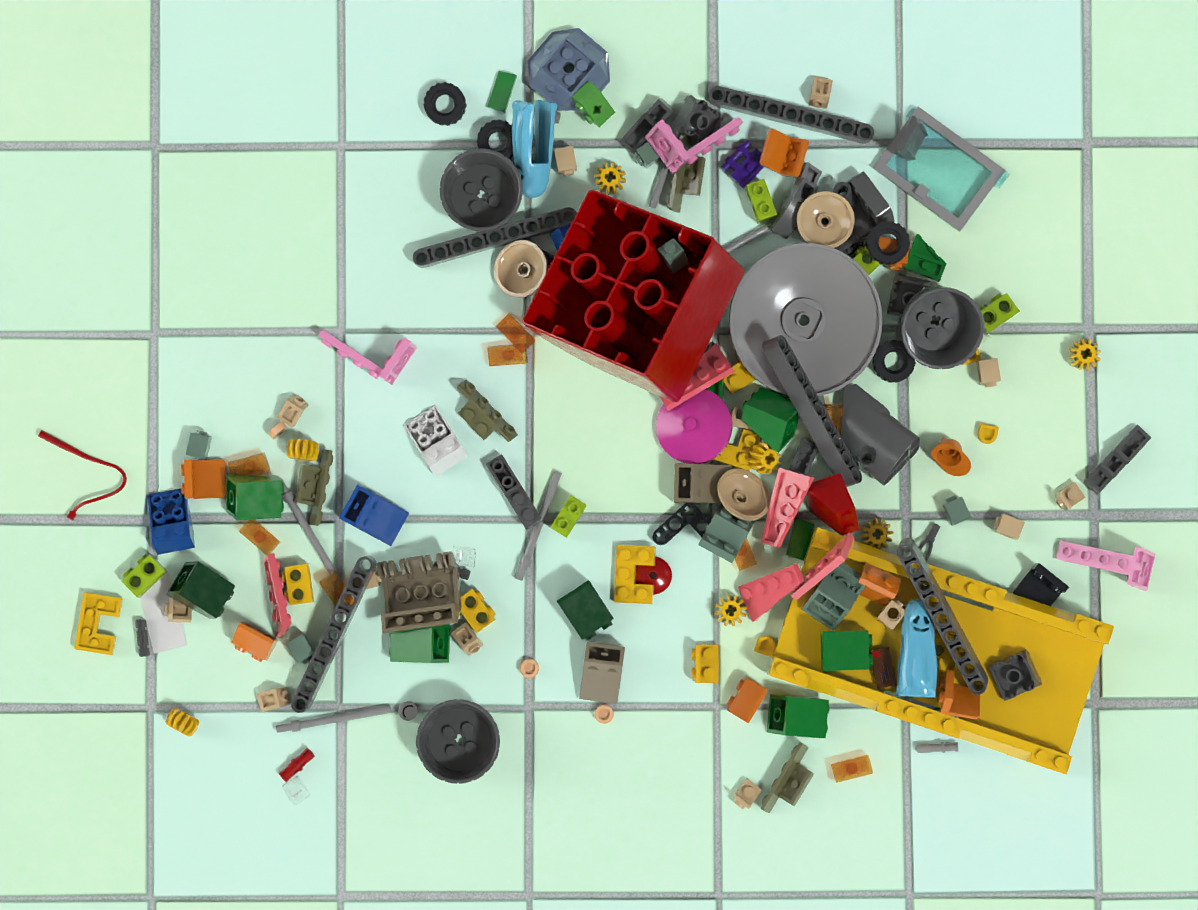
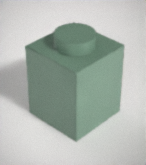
[635,142,661,169]
[658,238,689,274]
[185,430,212,460]
[942,495,971,526]
[286,634,315,664]

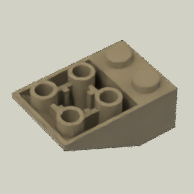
[674,463,732,504]
[579,642,625,704]

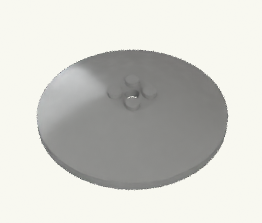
[729,243,882,396]

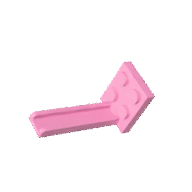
[645,117,743,174]
[318,331,418,385]
[1056,540,1156,591]

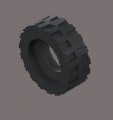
[423,82,467,126]
[477,119,514,159]
[866,221,910,265]
[872,340,916,383]

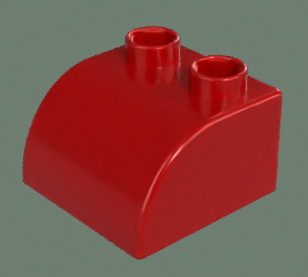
[522,190,744,402]

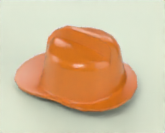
[931,437,971,476]

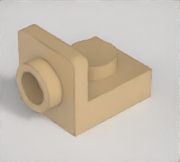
[809,76,833,109]
[277,394,309,428]
[730,406,752,431]
[1055,482,1086,511]
[451,622,484,656]
[257,686,290,712]
[733,778,763,809]

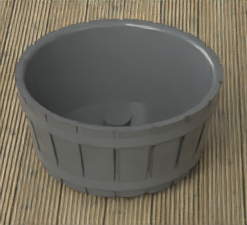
[440,149,523,231]
[901,287,984,370]
[416,699,500,784]

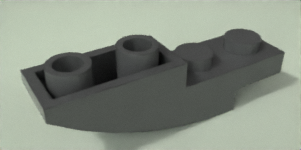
[771,162,822,239]
[486,454,543,530]

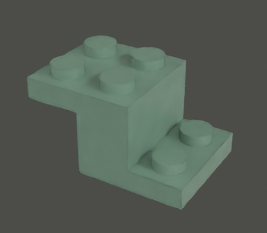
[698,504,755,563]
[801,563,866,631]

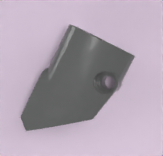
[821,171,895,255]
[841,384,920,486]

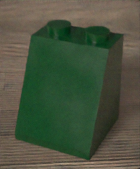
[166,561,235,619]
[557,580,614,641]

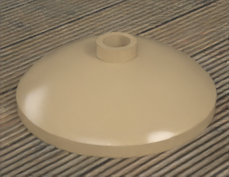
[797,191,855,248]
[494,240,548,298]
[717,468,770,521]

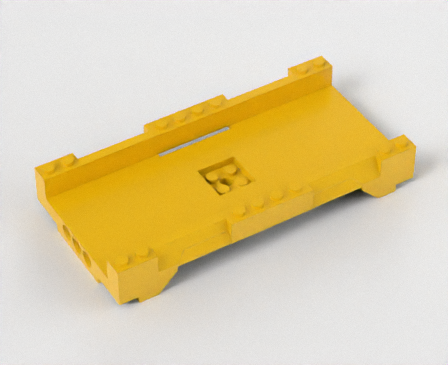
[767,527,1114,775]

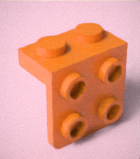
[760,128,809,178]
[181,459,226,499]
[858,563,901,606]
[938,669,980,719]

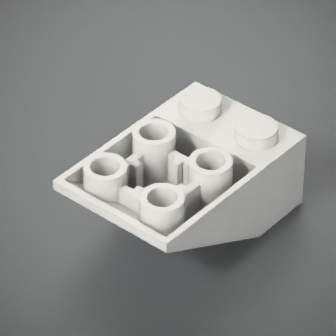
[404,405,468,477]

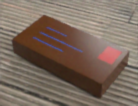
[869,647,897,689]

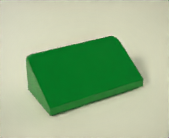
[487,71,517,113]
[785,518,814,561]

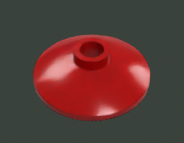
[635,557,672,595]

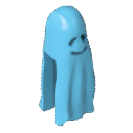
[512,100,558,198]
[896,599,937,698]

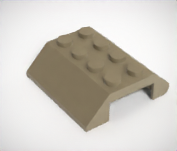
[377,551,462,634]

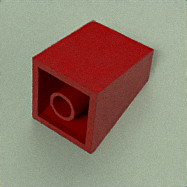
[806,473,860,536]

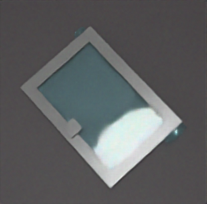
[872,106,1010,232]

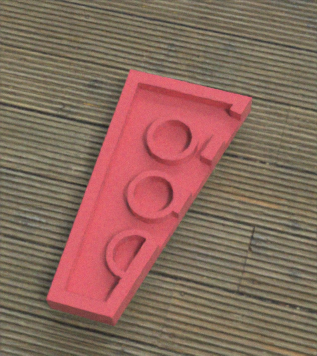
[659,343,735,411]
[761,468,814,548]
[791,533,855,600]
[263,553,292,638]
[738,563,805,622]

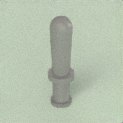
[915,742,958,753]

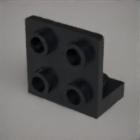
[1013,563,1069,606]

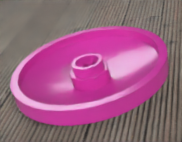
[656,389,733,464]

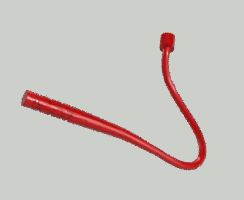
[38,430,127,521]

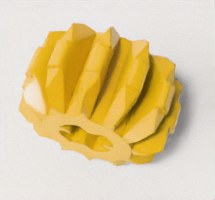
[594,162,626,194]
[1068,338,1101,371]
[286,439,319,462]
[748,442,781,474]
[860,518,894,550]
[714,594,747,627]
[165,708,200,737]

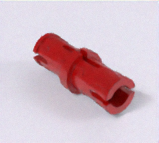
[278,747,315,783]

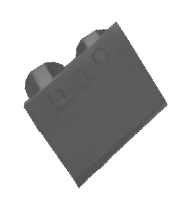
[672,95,724,144]
[894,116,928,161]
[887,273,932,317]
[988,649,1042,701]

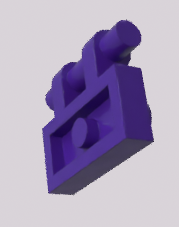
[720,139,764,189]

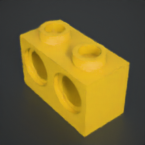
[282,564,314,605]
[460,589,496,633]

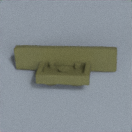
[668,134,706,213]
[457,380,518,442]
[294,449,333,526]
[760,742,815,813]

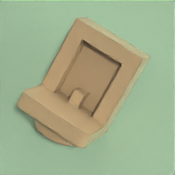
[164,597,192,623]

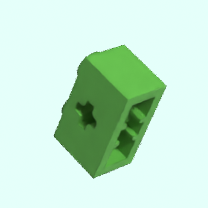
[572,81,615,127]

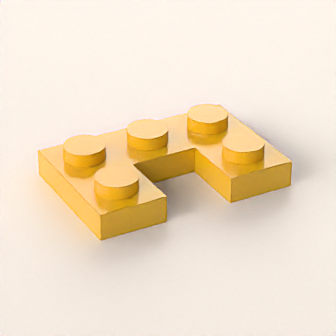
[713,429,761,471]
[614,545,656,604]
[74,592,123,655]

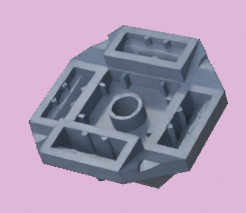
[528,28,610,111]

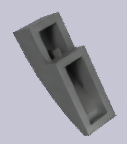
[620,98,675,154]

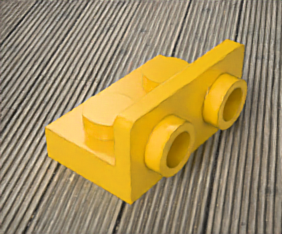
[724,359,756,395]
[691,644,719,683]

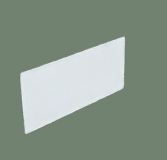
[136,572,187,654]

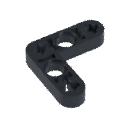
[652,503,711,546]

